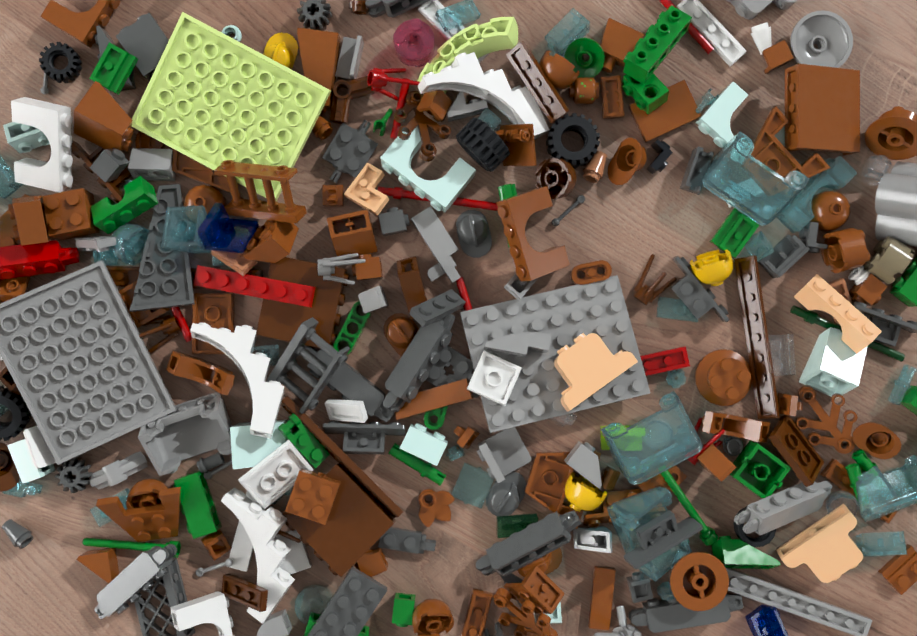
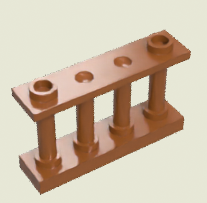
[214,160,307,224]

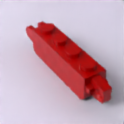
[0,240,80,280]

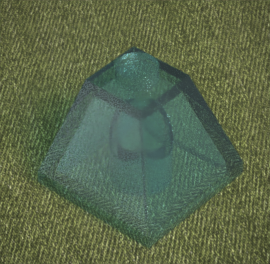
[161,205,214,254]

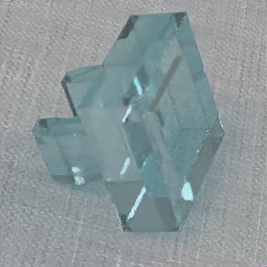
[93,245,118,266]

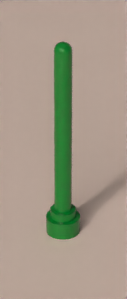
[658,465,718,546]
[82,538,181,558]

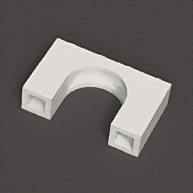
[11,97,73,193]
[170,591,235,636]

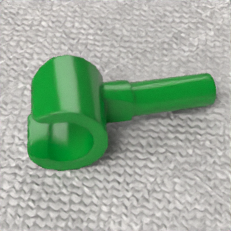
[373,108,393,136]

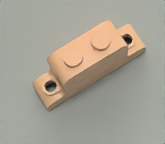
[554,333,638,412]
[776,504,863,583]

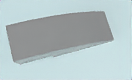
[484,332,552,357]

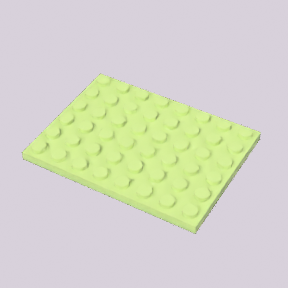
[132,12,331,201]

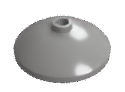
[790,11,853,68]

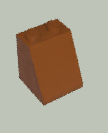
[73,81,134,153]

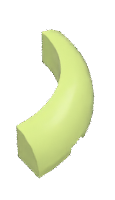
[417,17,518,94]

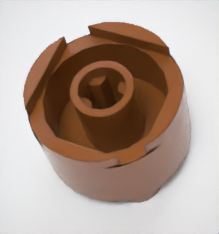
[821,228,870,273]

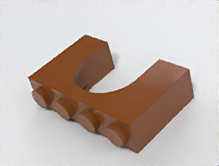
[40,0,120,48]
[496,186,570,281]

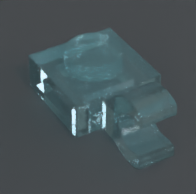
[3,478,43,498]

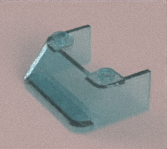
[856,455,917,522]

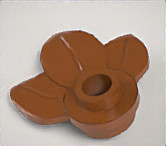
[418,489,455,527]

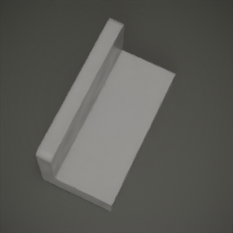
[335,35,364,81]
[128,148,176,181]

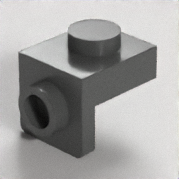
[799,222,828,253]
[626,571,653,603]

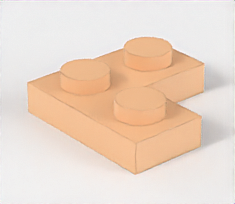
[344,163,389,216]

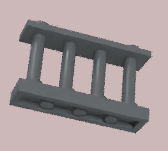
[266,317,350,414]

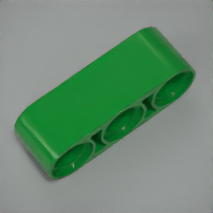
[334,301,372,355]

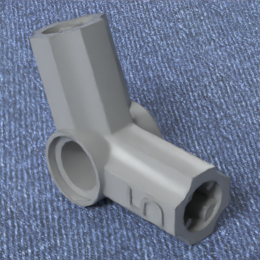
[89,451,148,490]

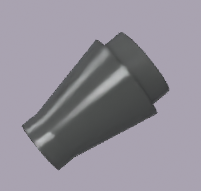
[1,519,33,549]

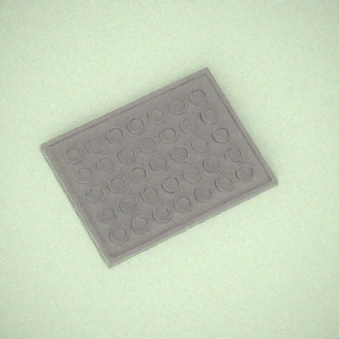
[0,260,177,465]
[460,275,650,433]

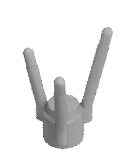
[317,253,366,285]

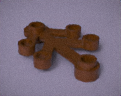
[394,91,451,162]

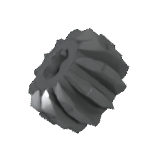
[297,0,332,30]
[55,458,92,493]

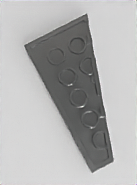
[130,184,195,312]

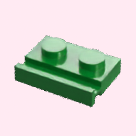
[89,42,138,95]
[709,208,759,259]

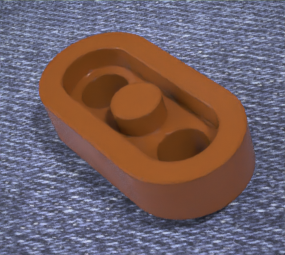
[570,260,612,285]

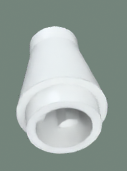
[750,22,772,55]

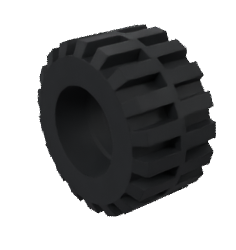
[546,113,600,168]
[456,117,510,172]
[0,385,31,441]

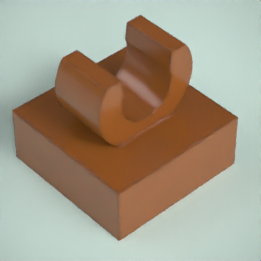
[322,185,344,206]
[777,393,803,416]
[454,426,480,449]

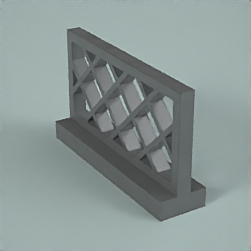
[134,557,195,636]

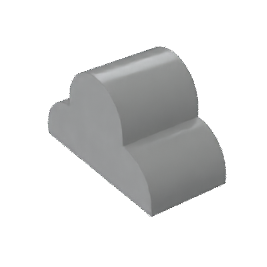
[875,161,917,247]

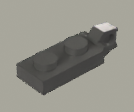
[379,527,436,554]

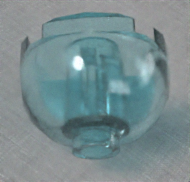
[110,224,149,265]

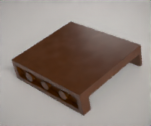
[256,257,349,348]
[285,464,396,577]

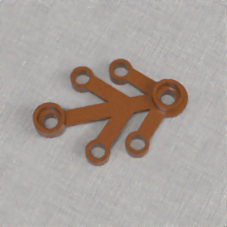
[795,385,858,454]
[494,588,558,636]

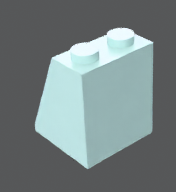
[799,327,867,399]
[230,420,292,469]

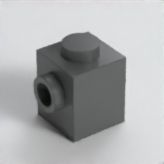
[90,148,130,183]
[378,207,410,236]

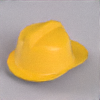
[263,32,298,70]

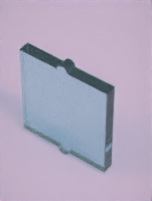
[451,463,494,509]

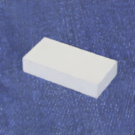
[324,399,368,423]

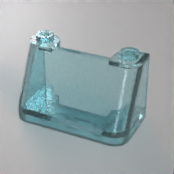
[702,131,810,226]
[601,391,703,485]
[607,486,692,582]

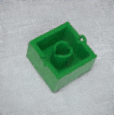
[729,440,791,499]

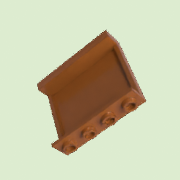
[785,64,860,156]

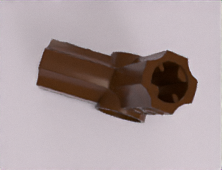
[330,76,375,124]

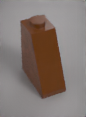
[396,256,427,320]

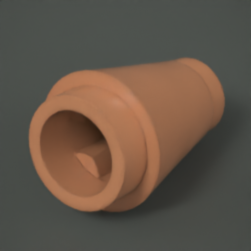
[583,151,607,183]

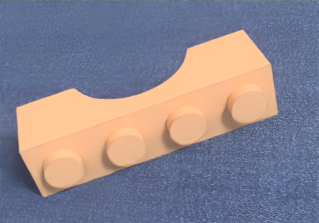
[794,274,882,354]

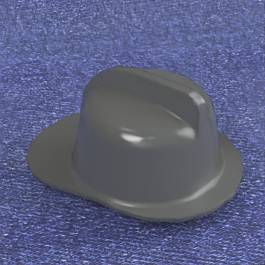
[456,210,492,258]
[486,471,527,517]

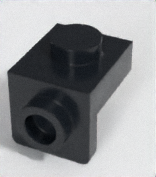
[647,139,673,174]

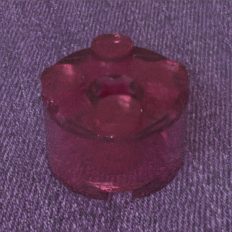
[393,18,435,67]

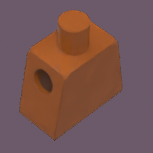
[600,18,644,73]

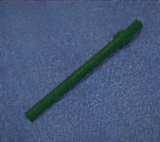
[790,306,905,362]

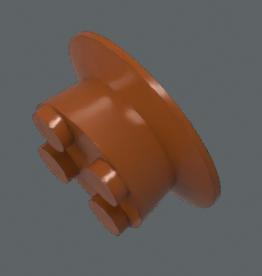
[865,106,917,160]
[695,349,752,406]
[670,552,729,611]

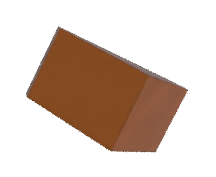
[697,444,737,482]
[76,548,119,584]

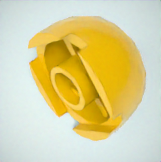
[690,250,733,286]
[565,472,607,512]

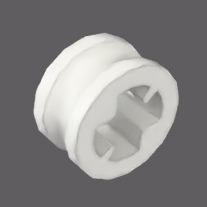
[848,266,870,285]

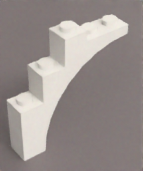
[418,52,549,139]
[190,323,284,439]
[221,487,295,624]

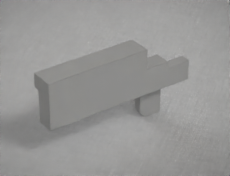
[411,206,461,283]

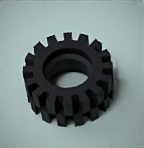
[39,42,82,83]

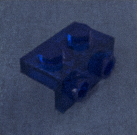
[745,605,788,636]

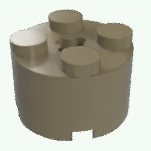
[863,236,914,284]

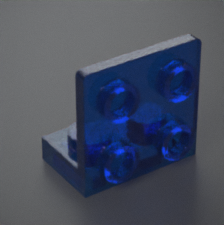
[197,203,259,253]

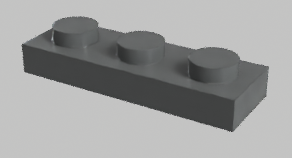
[409,289,466,327]

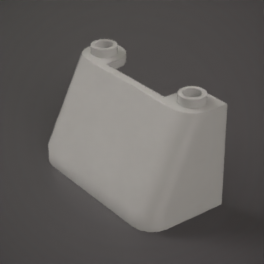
[138,392,232,476]

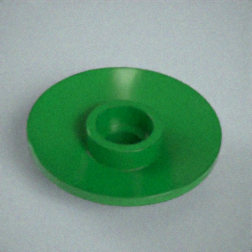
[564,38,605,78]

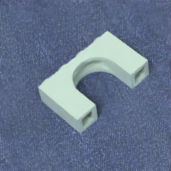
[696,82,785,163]
[380,126,476,213]

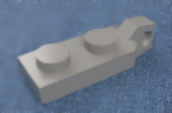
[74,236,117,252]

